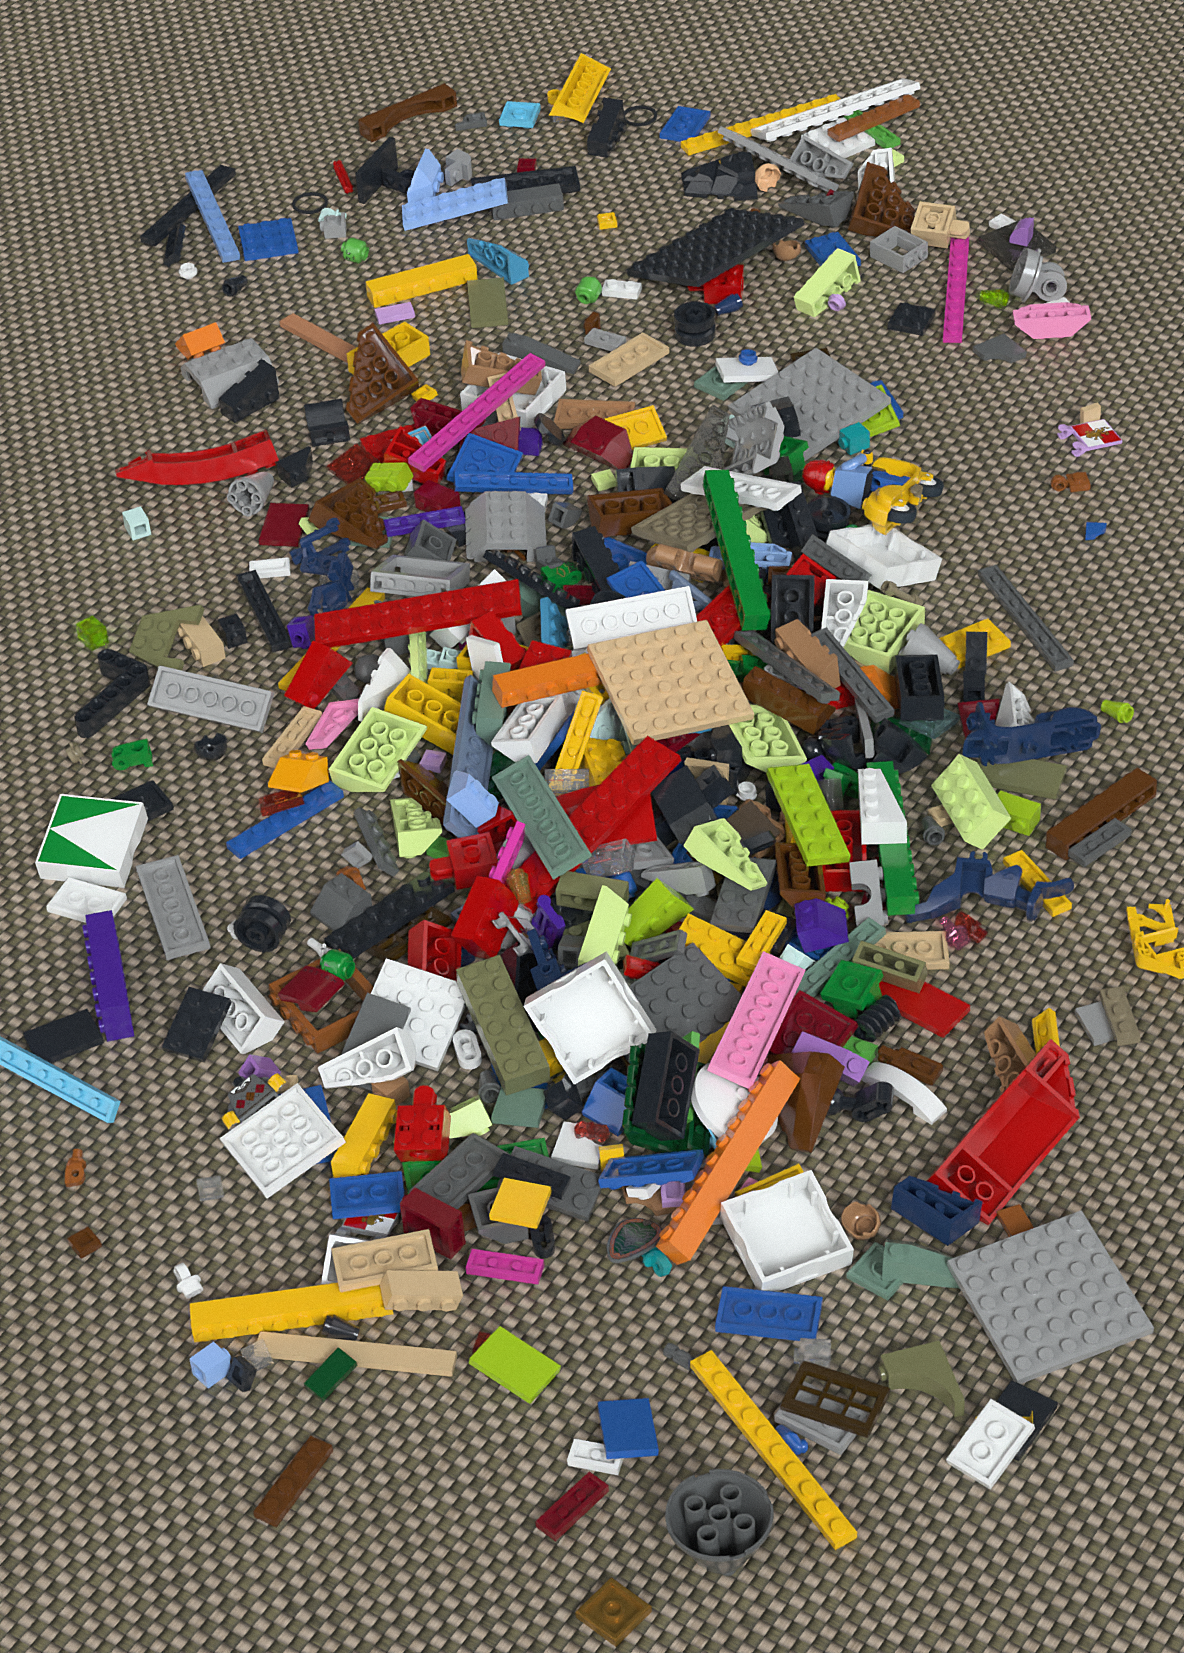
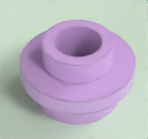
[828,294,846,311]

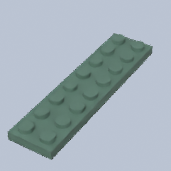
[492,755,592,880]

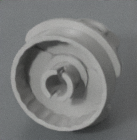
[1009,248,1067,302]

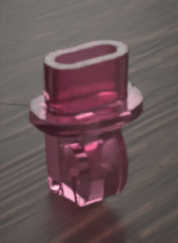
[939,916,971,950]

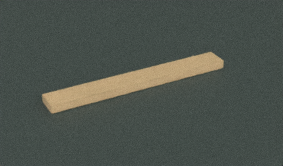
[254,1331,457,1377]

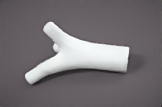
[307,938,331,958]

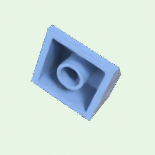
[446,770,499,828]

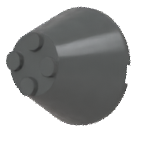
[665,1469,774,1576]

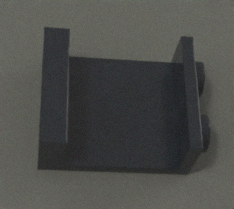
[304,399,350,447]

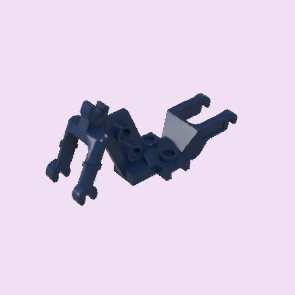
[289,517,354,616]

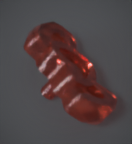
[574,1121,610,1143]

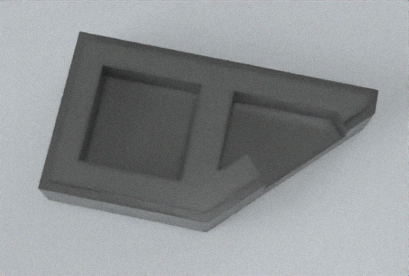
[455,112,487,131]

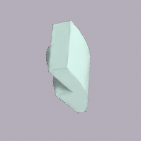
[426,647,461,669]

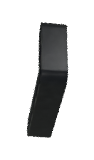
[74,649,150,738]

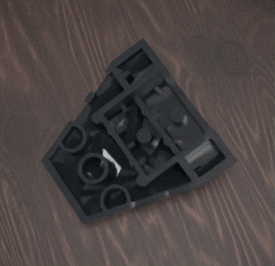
[681,152,758,201]

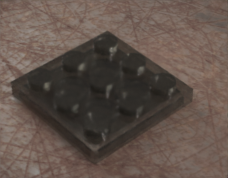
[979,218,1056,271]

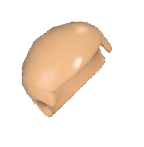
[755,163,781,192]

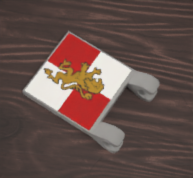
[492,912,549,956]
[336,1212,401,1240]

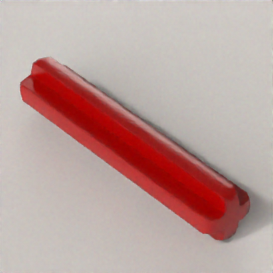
[333,160,354,194]

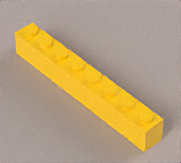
[190,1283,393,1342]

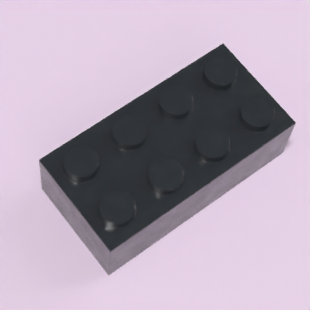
[771,575,815,651]
[894,654,945,722]
[632,1031,700,1141]

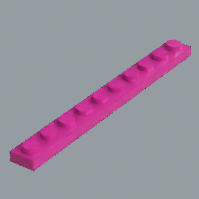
[943,235,970,343]
[408,353,545,472]

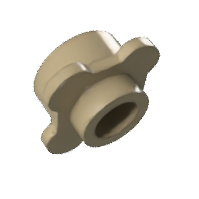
[65,742,84,765]

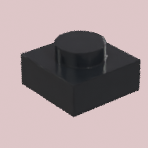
[227,1356,257,1392]

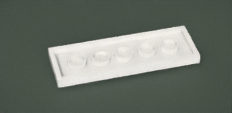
[680,466,801,511]
[565,586,697,651]

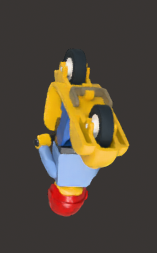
[802,449,944,535]

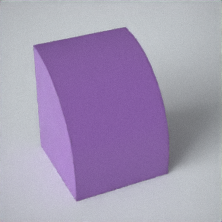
[1009,218,1034,246]
[238,1054,281,1079]

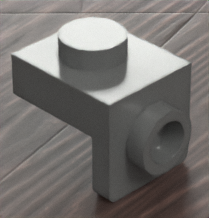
[535,545,564,570]

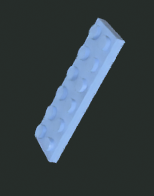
[402,178,508,231]

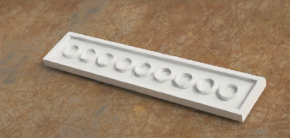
[751,78,920,142]

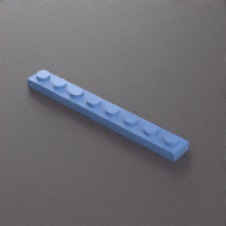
[185,170,240,263]

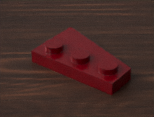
[460,416,521,451]

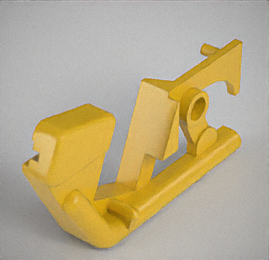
[1126,899,1184,979]

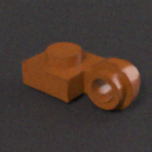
[1050,472,1090,492]

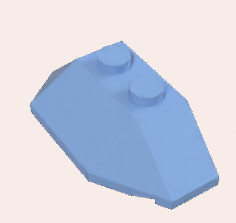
[407,149,444,202]
[709,542,792,583]

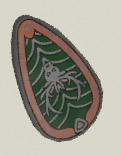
[606,1218,663,1263]

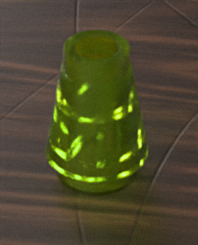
[980,289,1009,308]

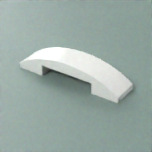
[861,1062,947,1125]

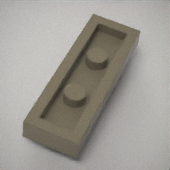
[1099,986,1141,1046]

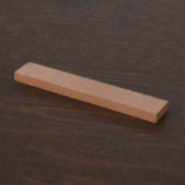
[279,313,357,363]

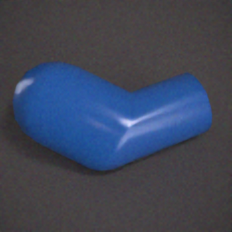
[775,1425,808,1455]

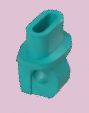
[641,1247,672,1277]

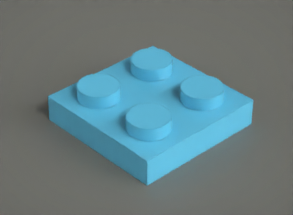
[499,101,541,129]

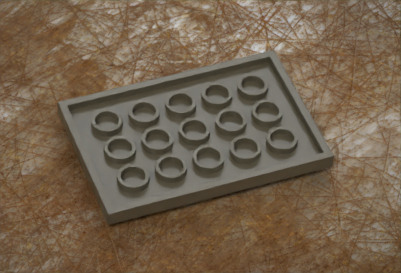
[631,494,767,552]

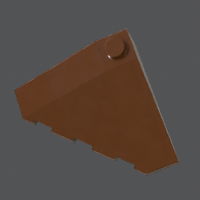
[848,162,916,237]
[346,323,419,425]
[308,478,388,549]
[760,1051,845,1153]

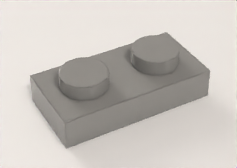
[584,328,626,352]

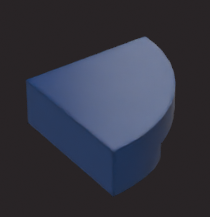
[1085,522,1107,540]

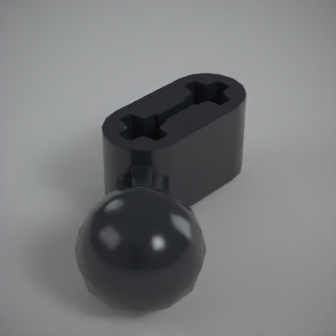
[801,716,860,762]
[826,1082,894,1122]

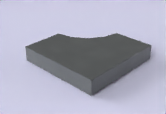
[973,334,1027,363]

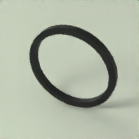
[624,105,657,126]
[292,192,328,214]

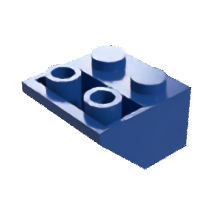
[582,1068,628,1136]

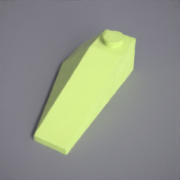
[683,818,767,891]

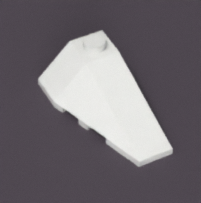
[821,579,868,648]
[358,648,411,721]
[318,1027,417,1089]

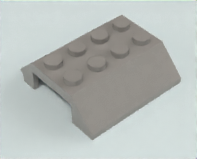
[180,338,279,409]
[722,401,785,475]
[465,491,546,562]

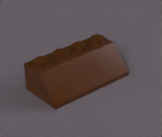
[587,488,672,538]
[742,666,836,735]
[397,759,455,837]
[774,842,826,909]

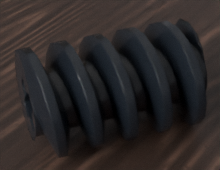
[854,994,901,1042]

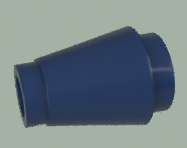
[714,293,743,316]

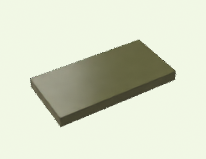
[467,277,508,328]
[977,758,1067,800]

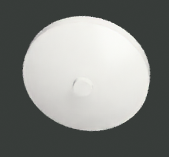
[691,1063,778,1144]

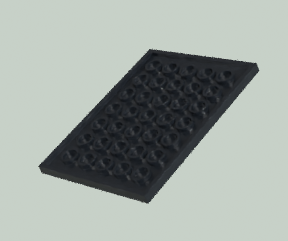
[626,208,804,287]

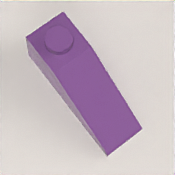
[791,1031,870,1087]

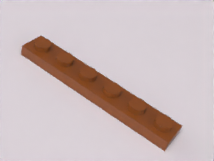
[827,94,920,142]

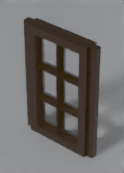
[366,907,453,962]
[780,1360,890,1438]

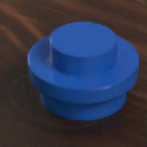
[738,349,758,366]

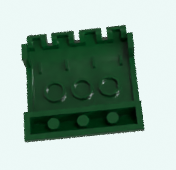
[622,1043,710,1156]

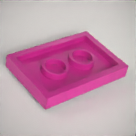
[488,821,526,883]

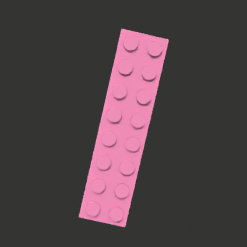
[707,951,806,1089]

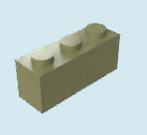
[556,871,629,911]
[852,941,928,993]

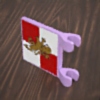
[1057,419,1122,457]

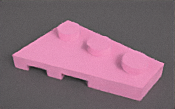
[306,699,359,750]

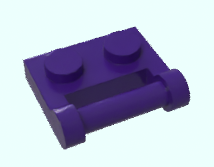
[531,895,565,951]

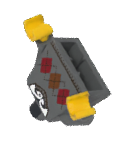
[221,1073,286,1129]

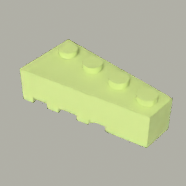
[794,248,861,317]

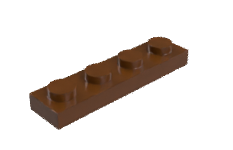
[253,1436,333,1528]

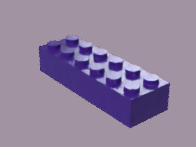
[82,910,134,1042]

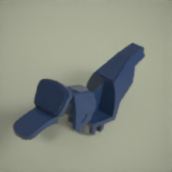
[905,851,1074,923]

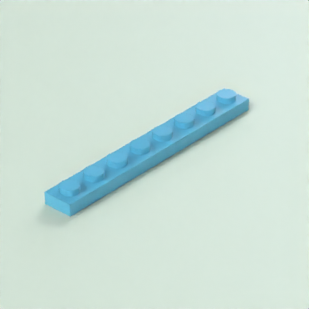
[0,1036,121,1123]

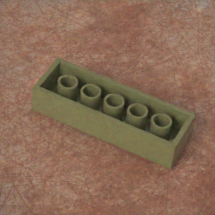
[456,955,550,1095]

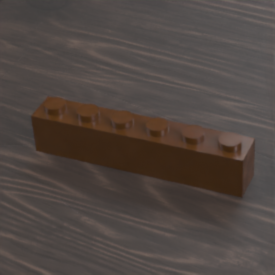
[1046,767,1157,861]

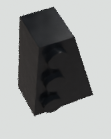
[587,97,627,158]
[219,358,280,423]

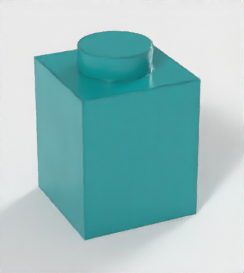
[838,422,870,455]

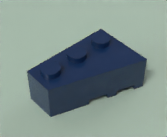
[891,1176,983,1246]

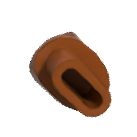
[336,866,366,890]
[65,1149,87,1187]

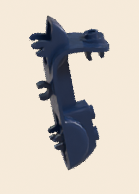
[962,702,1101,766]

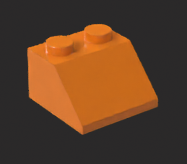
[175,322,225,360]
[860,665,899,714]

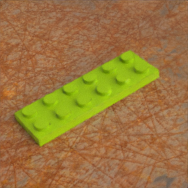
[766,764,850,867]

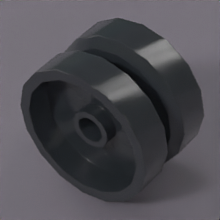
[674,301,716,347]
[808,495,851,543]
[233,895,291,953]

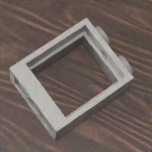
[870,226,928,273]

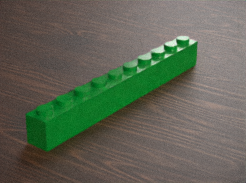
[702,469,771,631]
[867,761,919,916]

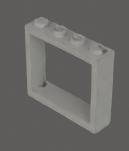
[370,555,470,596]

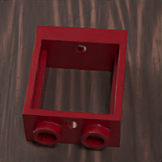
[400,1188,466,1260]

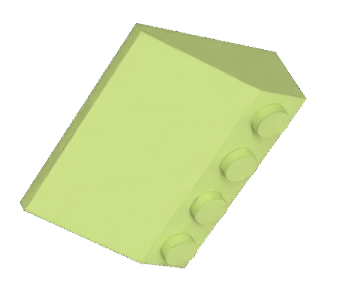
[844,590,925,674]
[729,705,807,773]
[329,707,427,792]

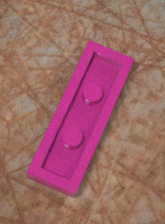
[466,1249,544,1285]

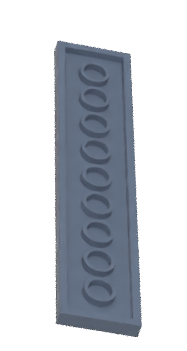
[443,675,493,838]

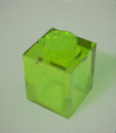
[75,615,109,651]

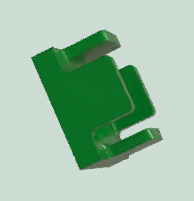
[764,436,809,479]
[820,959,884,1019]

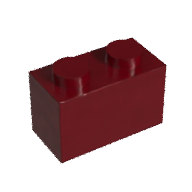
[414,480,461,512]

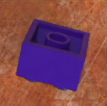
[795,898,849,953]

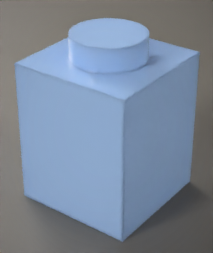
[189,1342,231,1389]

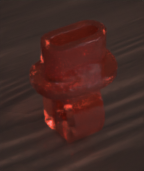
[954,911,988,944]

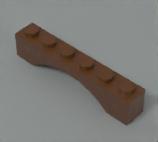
[358,83,457,143]

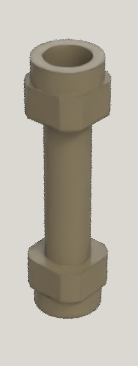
[881,580,923,606]

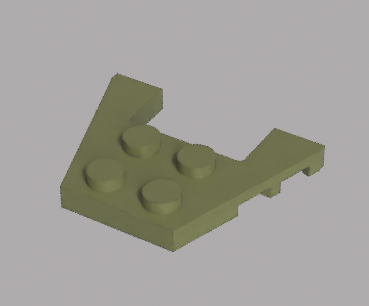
[129,605,205,671]

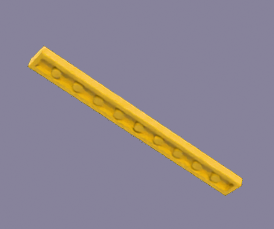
[681,94,840,156]
[690,1350,857,1550]

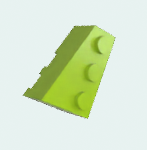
[624,878,694,948]

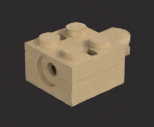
[911,201,970,248]

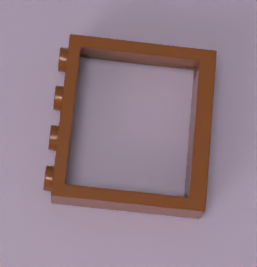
[268,949,373,1054]

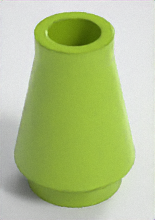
[1101,699,1134,723]

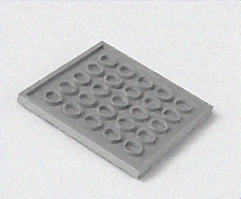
[728,348,891,461]
[947,1210,1154,1384]

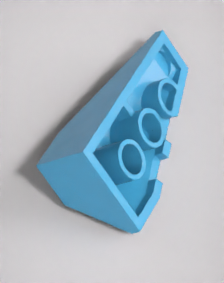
[467,238,529,285]

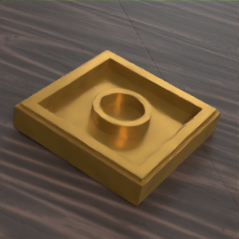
[575,1577,652,1647]

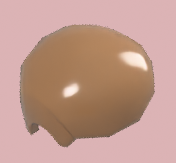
[772,240,801,261]
[841,1201,881,1240]

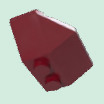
[410,398,486,442]
[563,415,633,469]

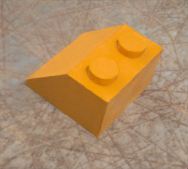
[268,750,329,793]

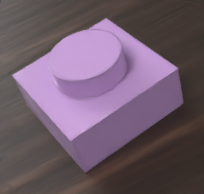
[419,749,447,773]

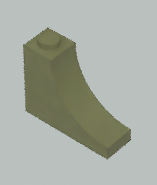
[877,1340,965,1418]

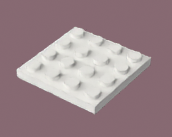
[371,959,466,1071]
[220,1083,346,1198]

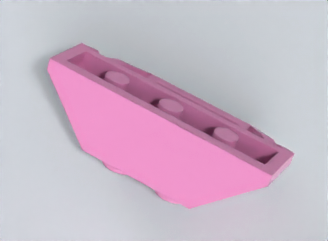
[1013,302,1091,339]

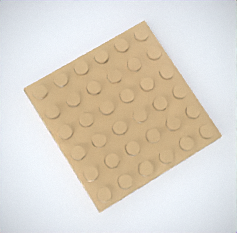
[587,620,754,745]

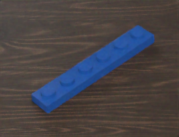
[454,471,573,494]
[226,781,344,859]

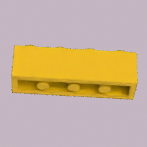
[331,1093,397,1178]

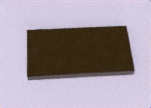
[686,800,781,885]

